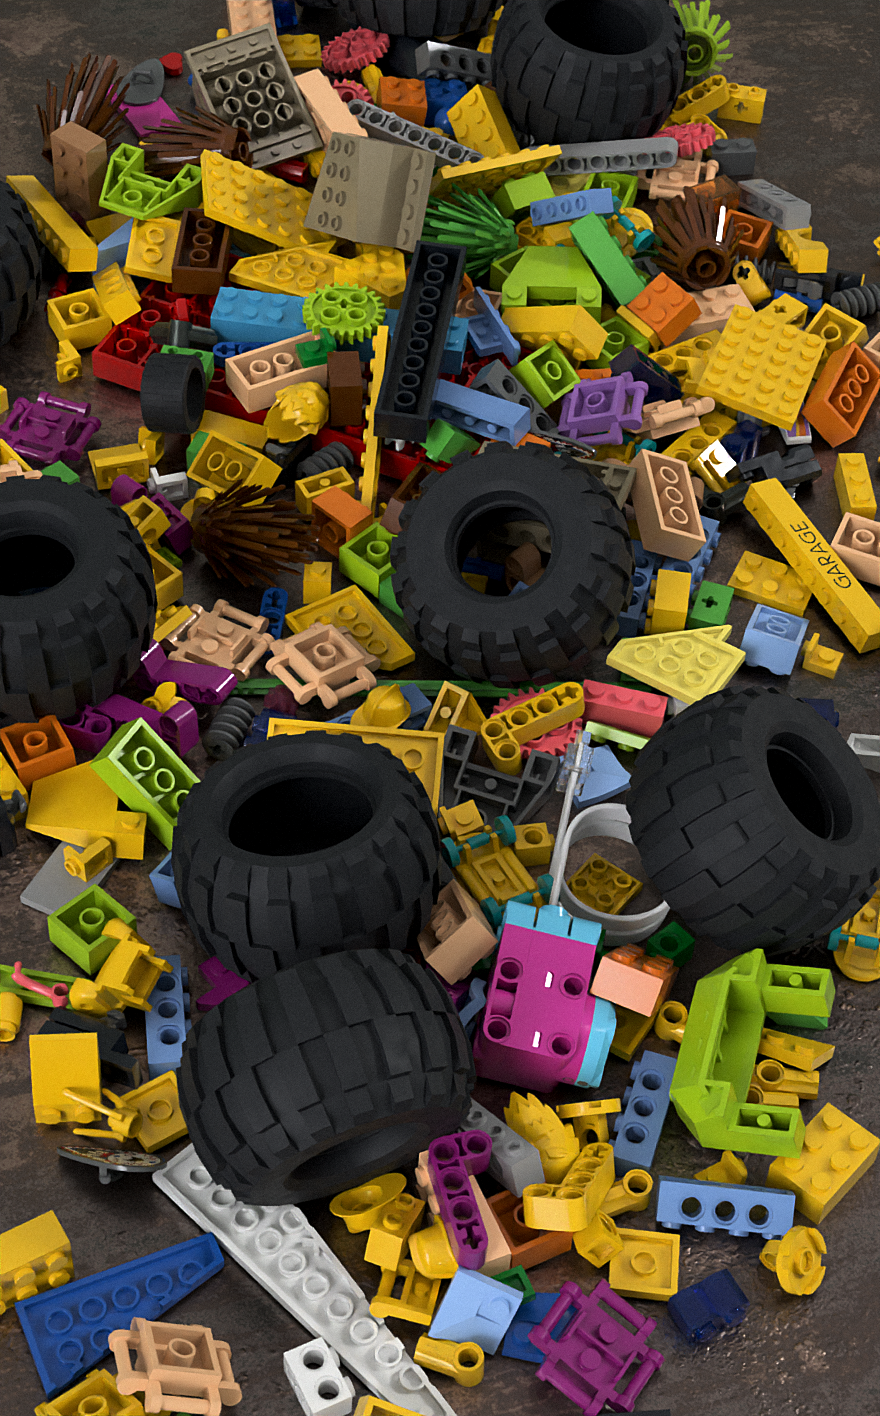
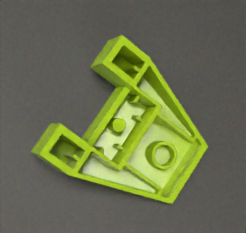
[99,143,203,220]
[501,246,602,324]

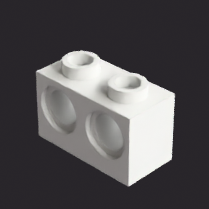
[283,1337,355,1416]

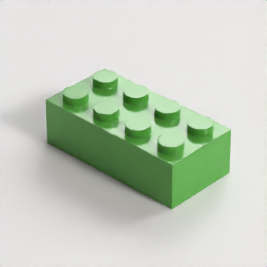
[568,211,648,308]

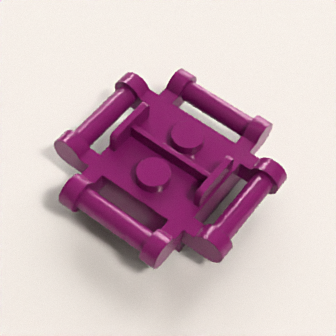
[0,391,102,466]
[528,1278,665,1416]

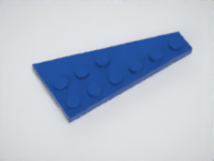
[15,1232,224,1400]

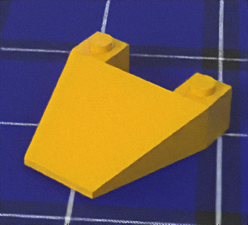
[26,760,147,860]

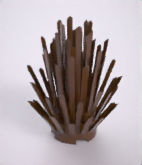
[36,53,131,166]
[134,106,253,182]
[650,186,744,290]
[189,479,321,588]

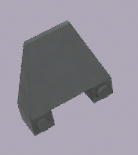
[438,724,561,840]

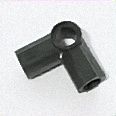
[149,320,218,352]
[699,481,749,527]

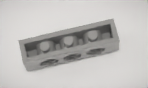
[736,179,812,230]
[450,1098,546,1198]

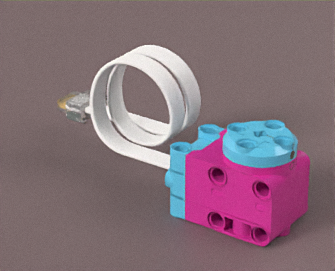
[472,729,670,1093]

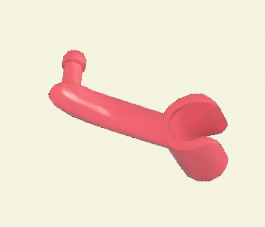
[11,961,69,1007]

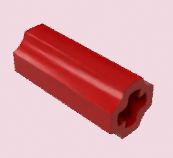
[266,160,309,184]

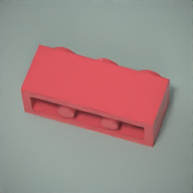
[579,679,668,738]

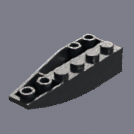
[347,19,447,80]

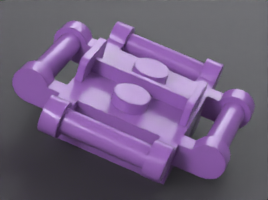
[556,371,648,447]

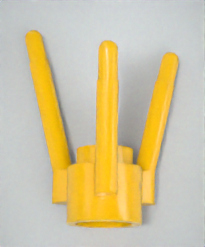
[62,1088,143,1143]

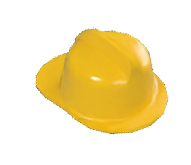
[350,683,411,729]
[329,1173,406,1234]
[408,1215,458,1280]

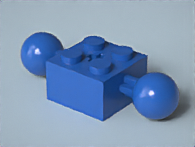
[421,77,467,137]

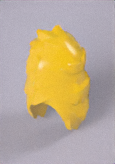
[263,381,330,444]
[504,1092,581,1185]

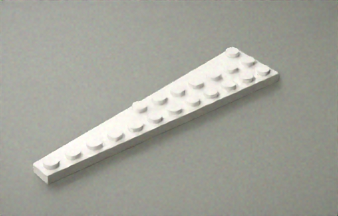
[152,1143,457,1416]

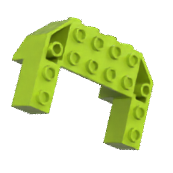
[669,948,836,1159]

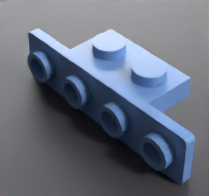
[465,286,521,366]

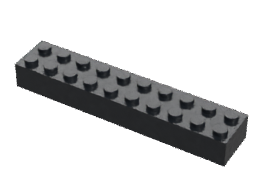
[373,240,467,443]

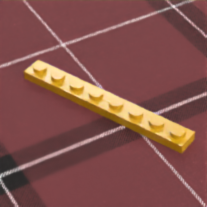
[357,325,392,519]

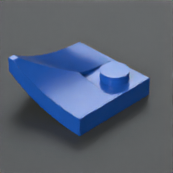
[501,1292,576,1363]

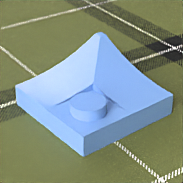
[559,745,631,809]
[458,977,487,1041]
[428,1264,523,1355]

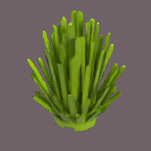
[671,0,733,88]

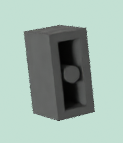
[705,138,757,176]

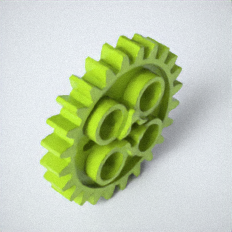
[302,282,385,345]

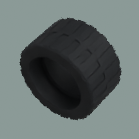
[140,353,206,434]

